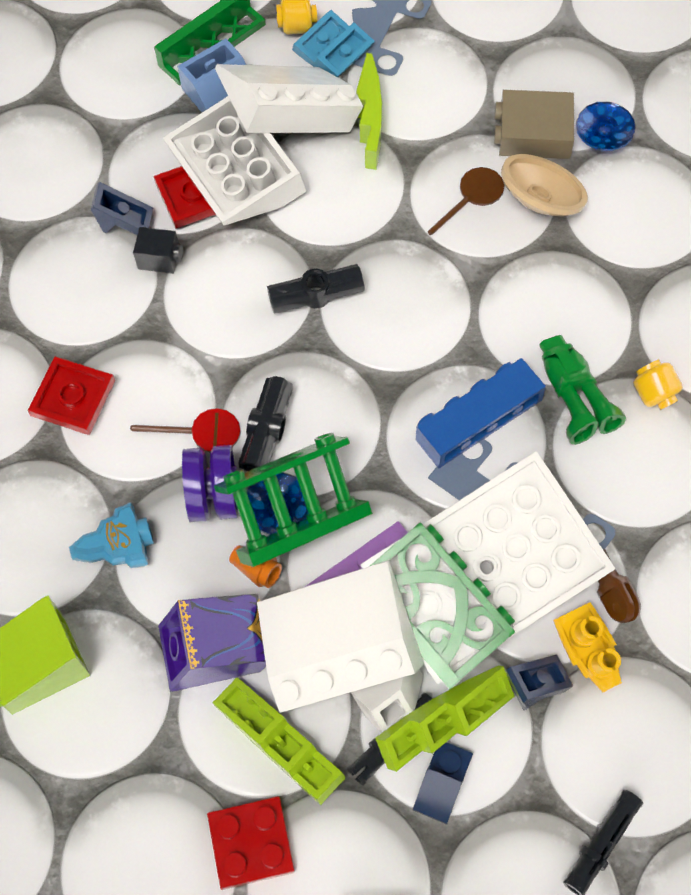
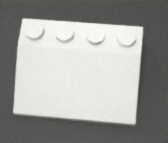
[215,64,363,133]
[163,96,306,225]
[257,560,424,713]

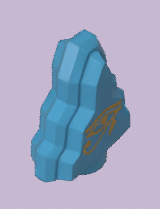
[69,502,154,568]

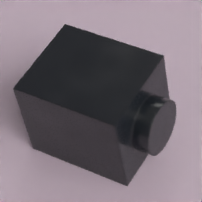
[133,227,183,274]

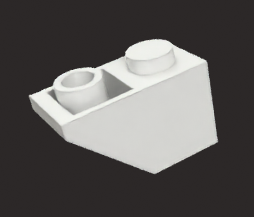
[351,669,423,733]

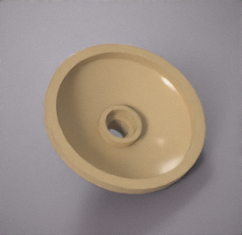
[501,154,588,216]

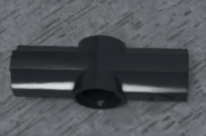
[267,264,365,314]
[238,376,293,472]

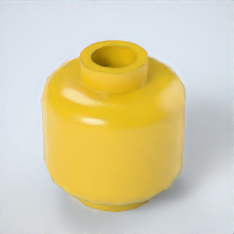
[276,0,317,35]
[633,359,683,410]

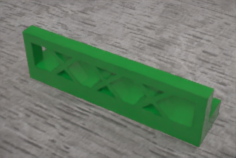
[154,0,266,86]

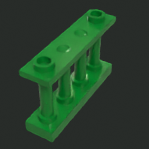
[214,433,373,567]

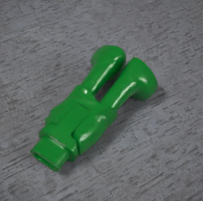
[539,335,626,445]

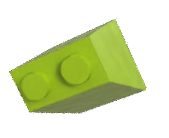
[0,595,90,715]

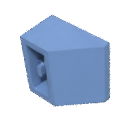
[177,38,246,112]

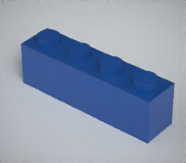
[415,358,546,469]

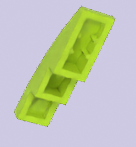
[356,53,382,170]
[375,665,515,772]
[212,677,346,805]

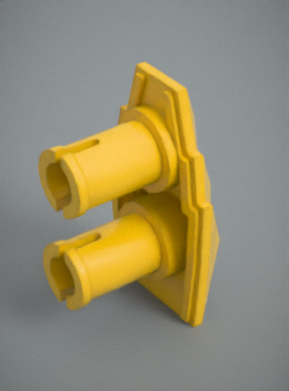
[553,602,622,693]

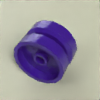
[182,445,238,523]

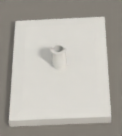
[360,451,616,684]

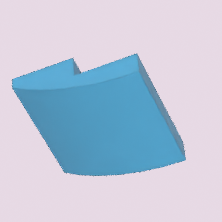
[292,10,375,77]

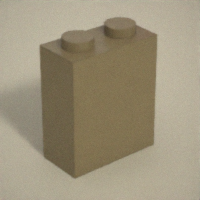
[494,89,574,159]

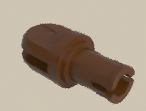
[596,549,641,623]

